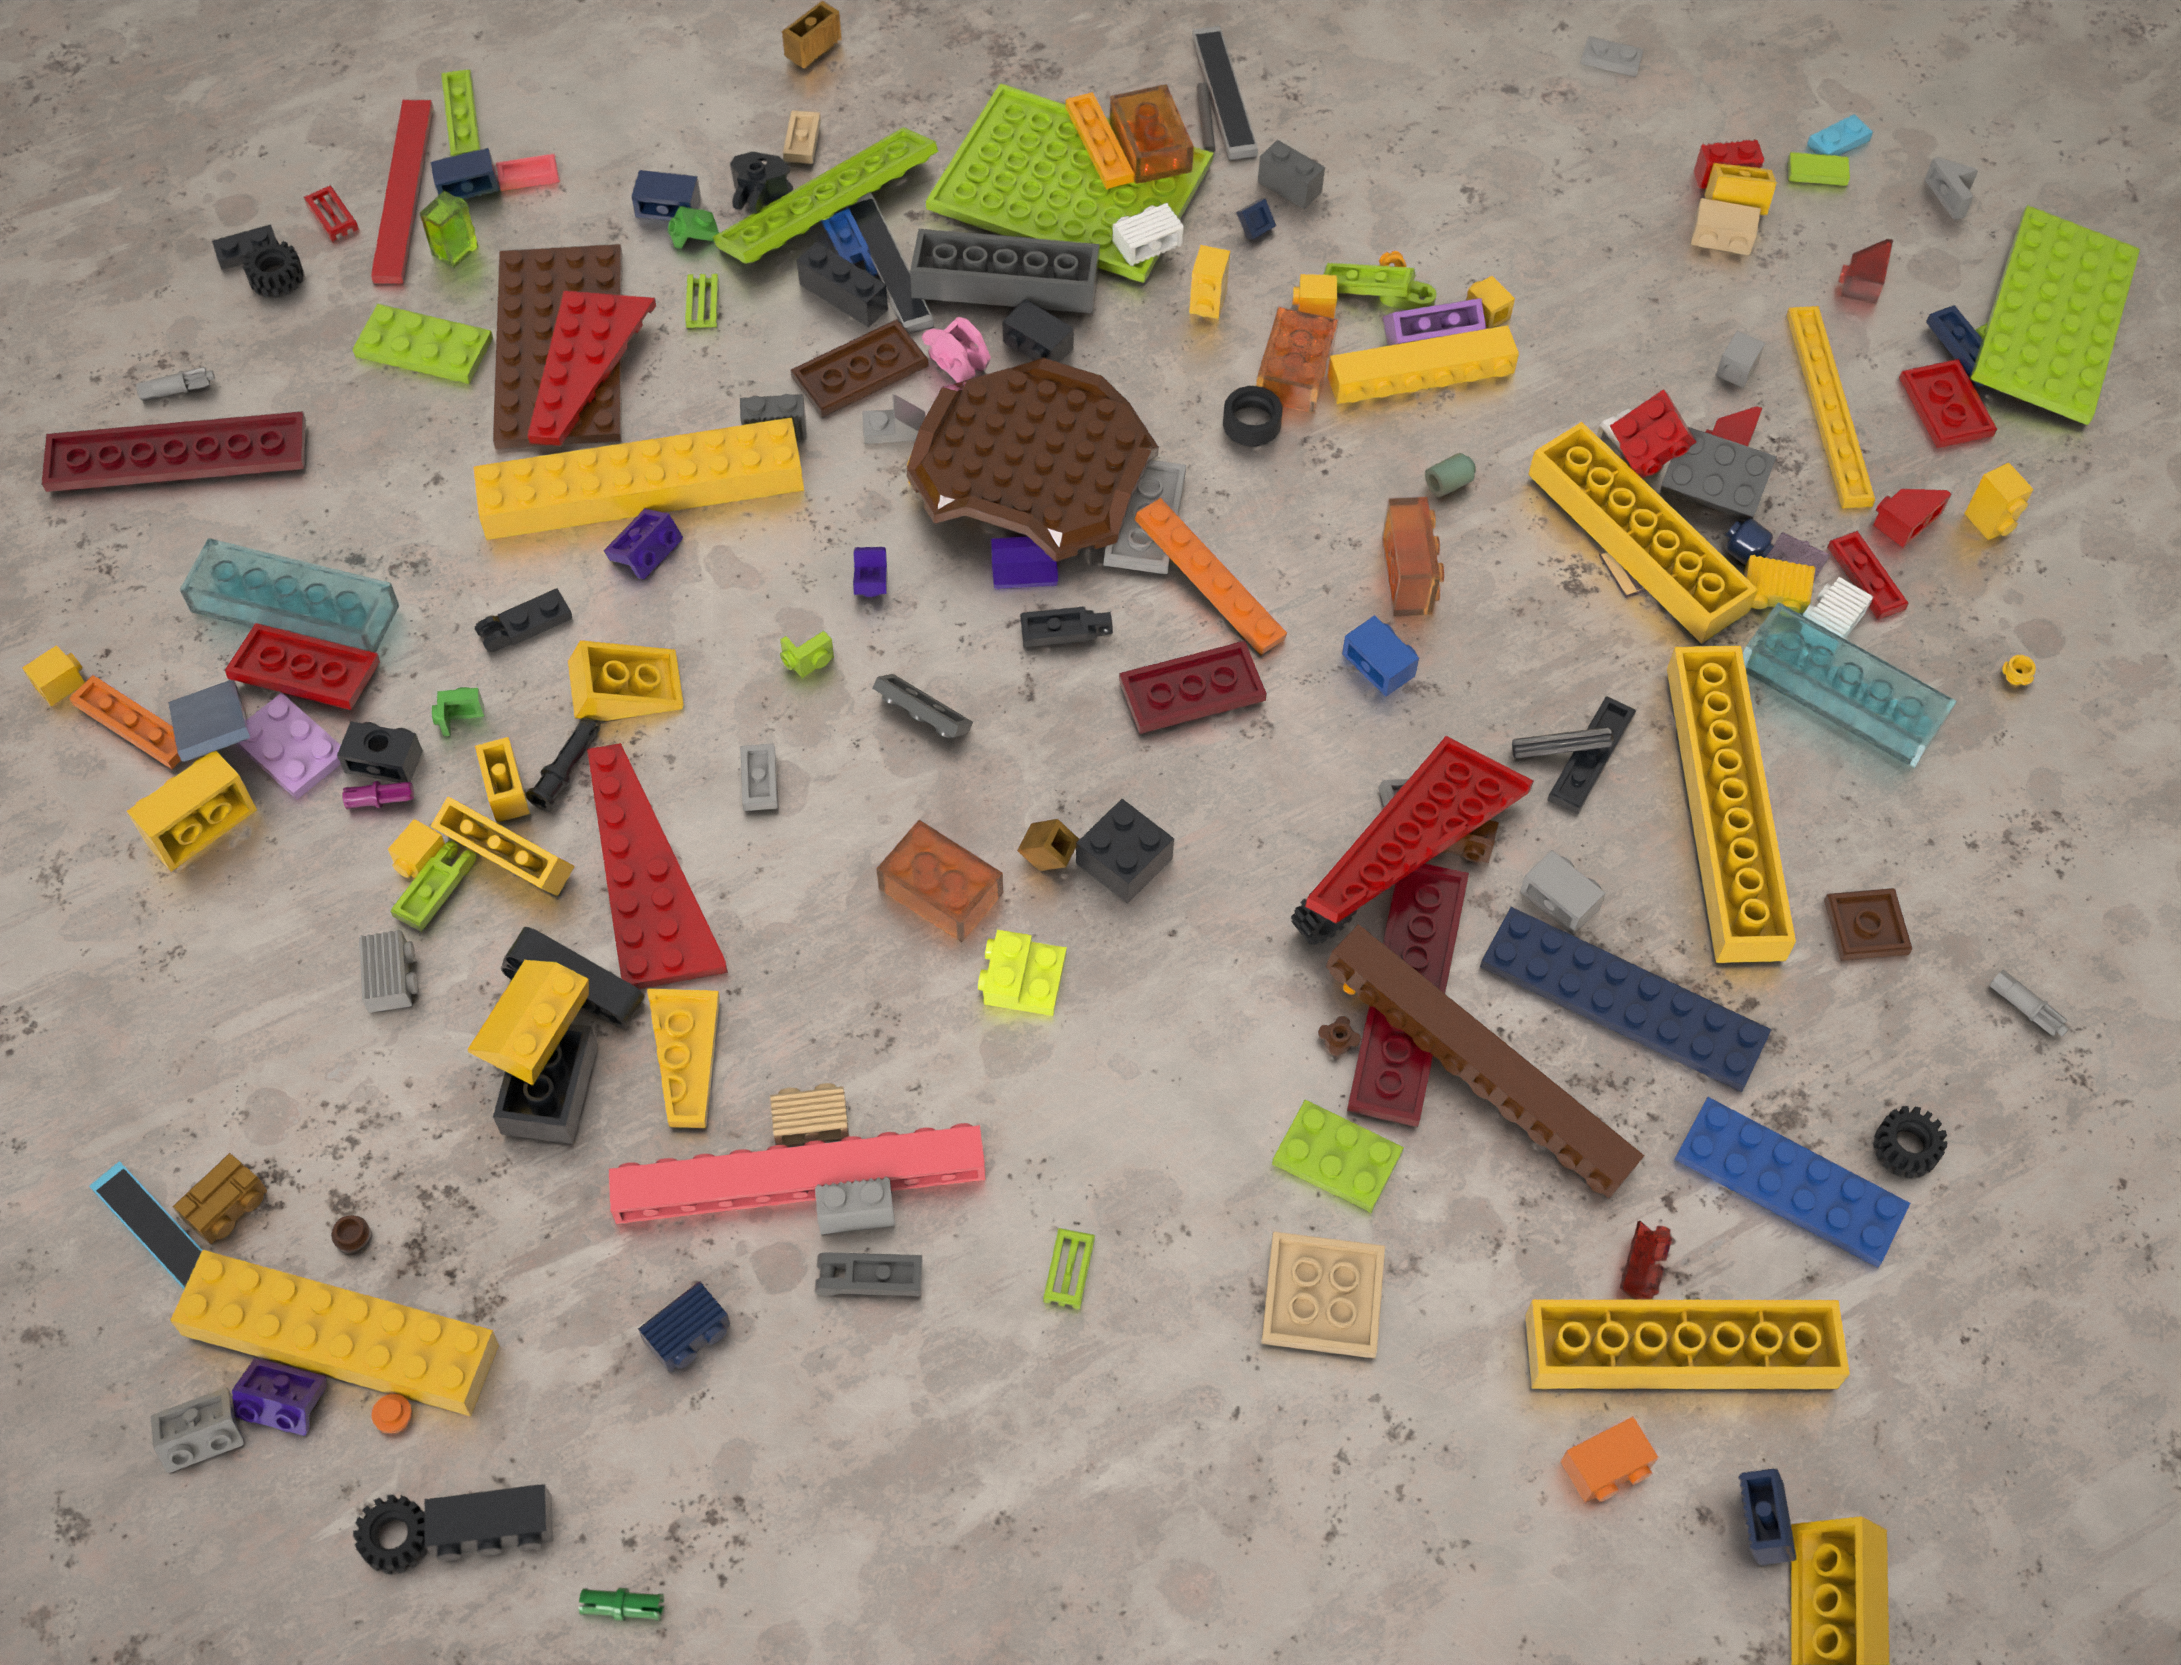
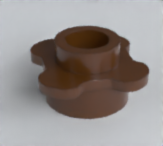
[1318,1016,1361,1056]

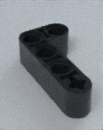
[501,927,645,1028]

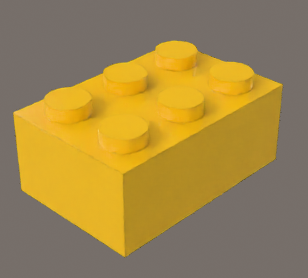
[127,751,257,872]

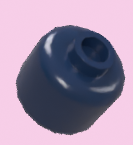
[1724,519,1774,565]

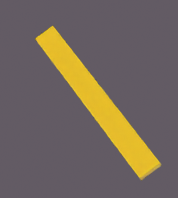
[1786,306,1876,509]

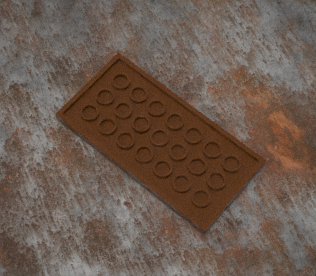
[493,244,622,449]

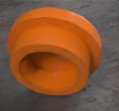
[371,1394,412,1433]

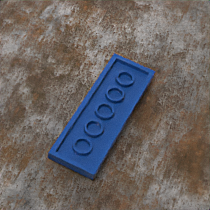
[1674,1097,1911,1268]

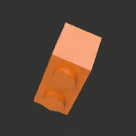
[1560,1416,1659,1503]

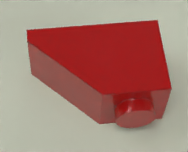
[1706,406,1763,446]
[1873,489,1952,548]

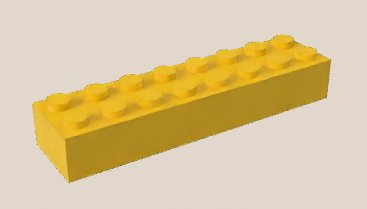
[1528,422,1758,644]
[170,1250,499,1417]
[1525,1299,1850,1389]

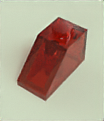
[1838,239,1893,304]

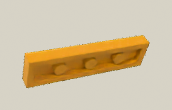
[1065,92,1134,189]

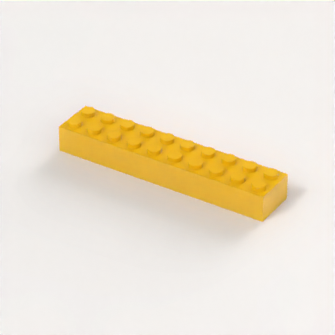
[473,418,804,540]
[1667,646,1796,963]

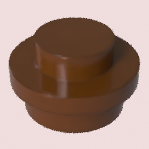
[331,1215,371,1253]

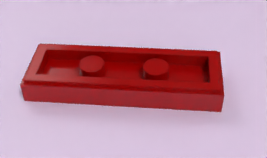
[1827,531,1909,620]

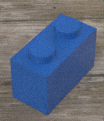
[1342,615,1419,697]

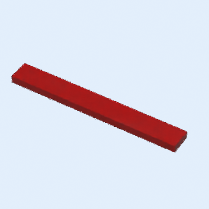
[371,100,433,284]

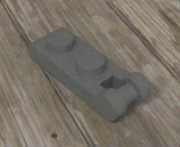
[815,1252,923,1296]

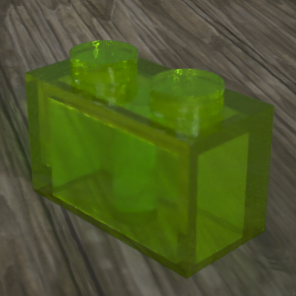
[419,191,478,268]

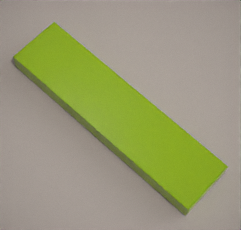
[441,69,481,157]

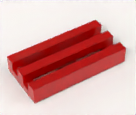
[304,185,359,242]

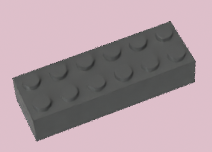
[910,229,1100,313]

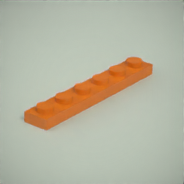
[1134,498,1287,656]

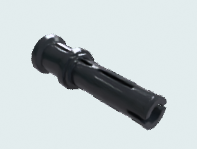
[525,717,600,811]

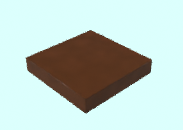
[1824,888,1912,961]

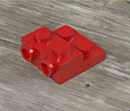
[1610,389,1697,479]

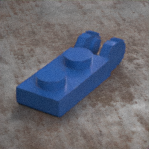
[821,208,877,276]

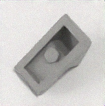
[1925,157,1978,221]
[863,395,926,444]

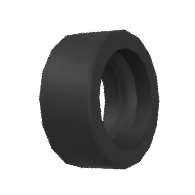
[1223,385,1283,447]

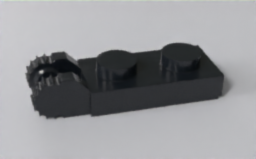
[474,588,573,652]

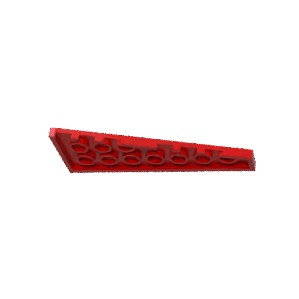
[1305,736,1534,923]
[587,743,728,989]

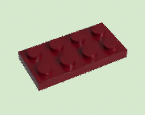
[1119,641,1267,734]

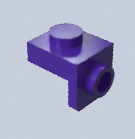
[853,547,888,597]

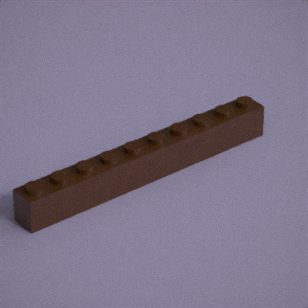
[1325,924,1645,1199]

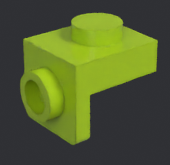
[780,631,834,678]

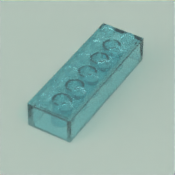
[179,538,400,653]
[1743,602,1957,769]

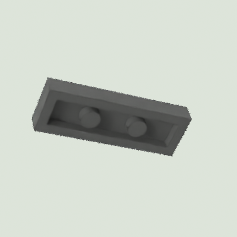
[872,674,973,738]

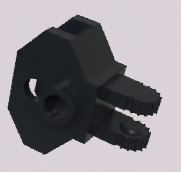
[730,151,793,213]

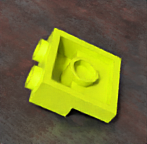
[978,929,1067,1016]

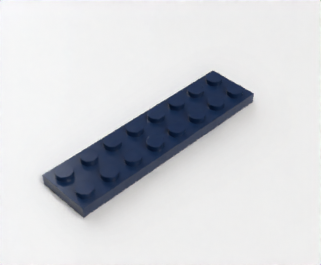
[1480,907,1772,1092]

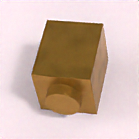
[1017,819,1080,871]

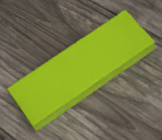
[1323,263,1416,297]

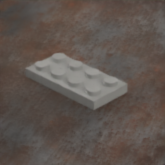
[1104,460,1186,574]

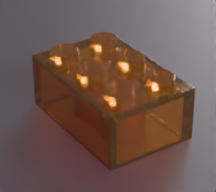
[1110,84,1194,184]
[1256,307,1338,413]
[1382,497,1444,616]
[876,820,1004,942]

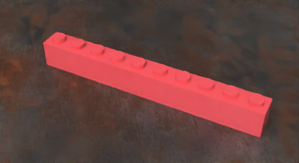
[609,1123,986,1224]

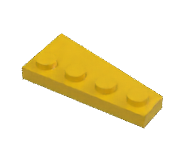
[647,989,720,1128]

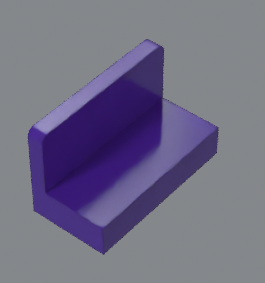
[991,537,1058,589]

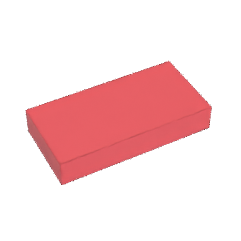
[496,154,560,191]

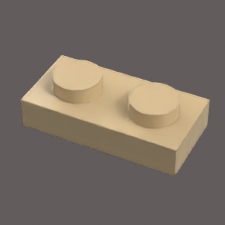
[783,110,821,164]

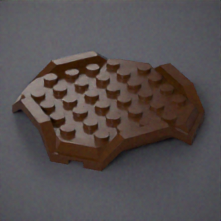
[907,358,1159,562]

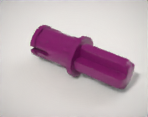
[342,781,414,809]

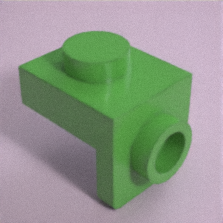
[668,206,719,249]
[432,687,484,736]

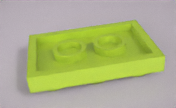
[1272,1099,1404,1213]

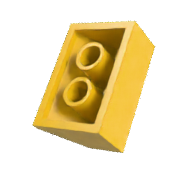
[467,960,589,1085]

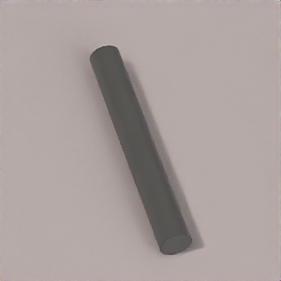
[1196,82,1216,153]

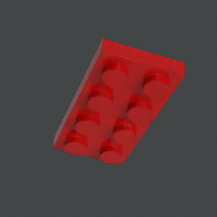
[225,623,380,710]

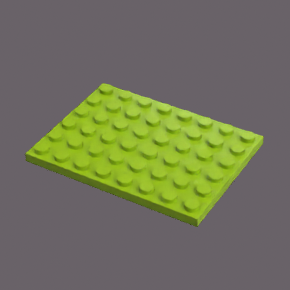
[926,83,1213,283]

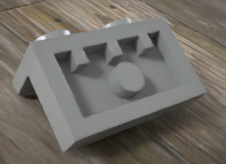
[150,1387,244,1473]

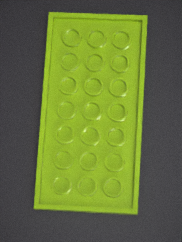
[1970,205,2140,425]

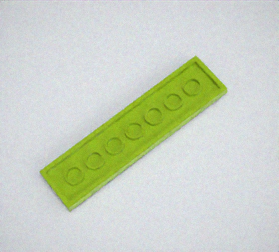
[713,127,939,264]

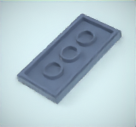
[168,680,250,762]

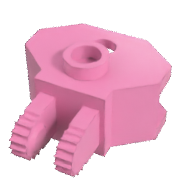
[922,317,991,383]

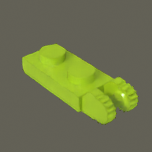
[390,841,476,932]

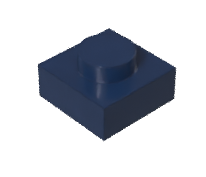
[1236,198,1277,240]

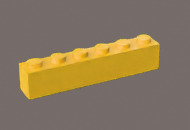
[1327,325,1519,404]

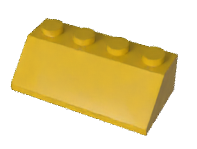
[1791,1516,1890,1665]

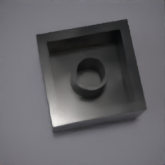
[1076,799,1174,904]

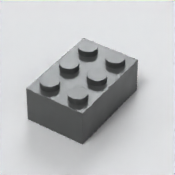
[1660,427,1777,520]

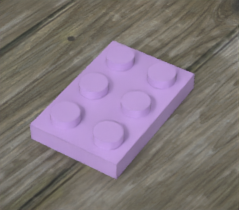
[236,693,341,800]

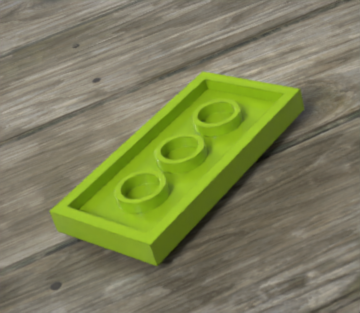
[352,304,493,384]

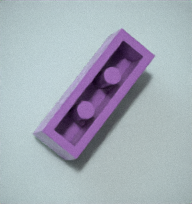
[1383,298,1486,346]

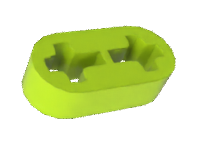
[1379,280,1437,310]

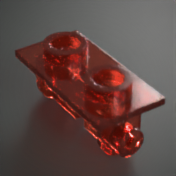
[1620,1221,1673,1300]

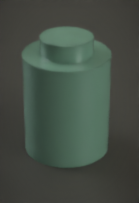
[1425,453,1476,498]

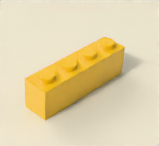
[430,796,575,896]

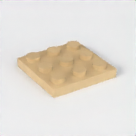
[1261,1232,1385,1358]

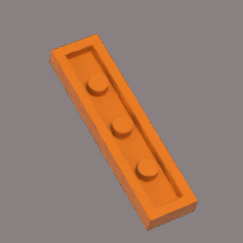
[69,675,181,769]

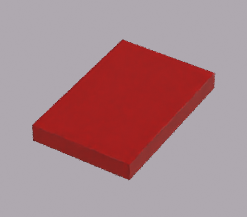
[1899,359,1997,448]

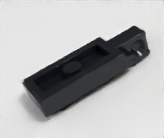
[1020,606,1113,647]

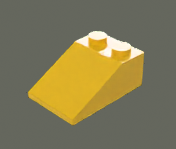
[568,640,684,721]

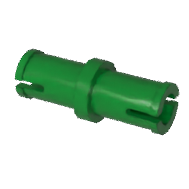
[579,1587,664,1621]

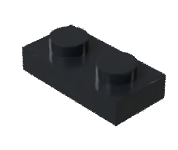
[212,224,276,270]

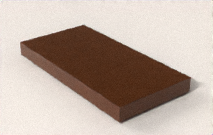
[791,319,929,418]

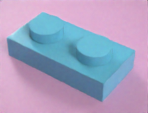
[1807,114,1873,156]

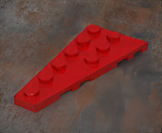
[527,291,656,446]

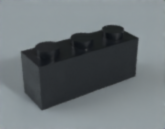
[797,242,888,327]
[424,1484,553,1561]

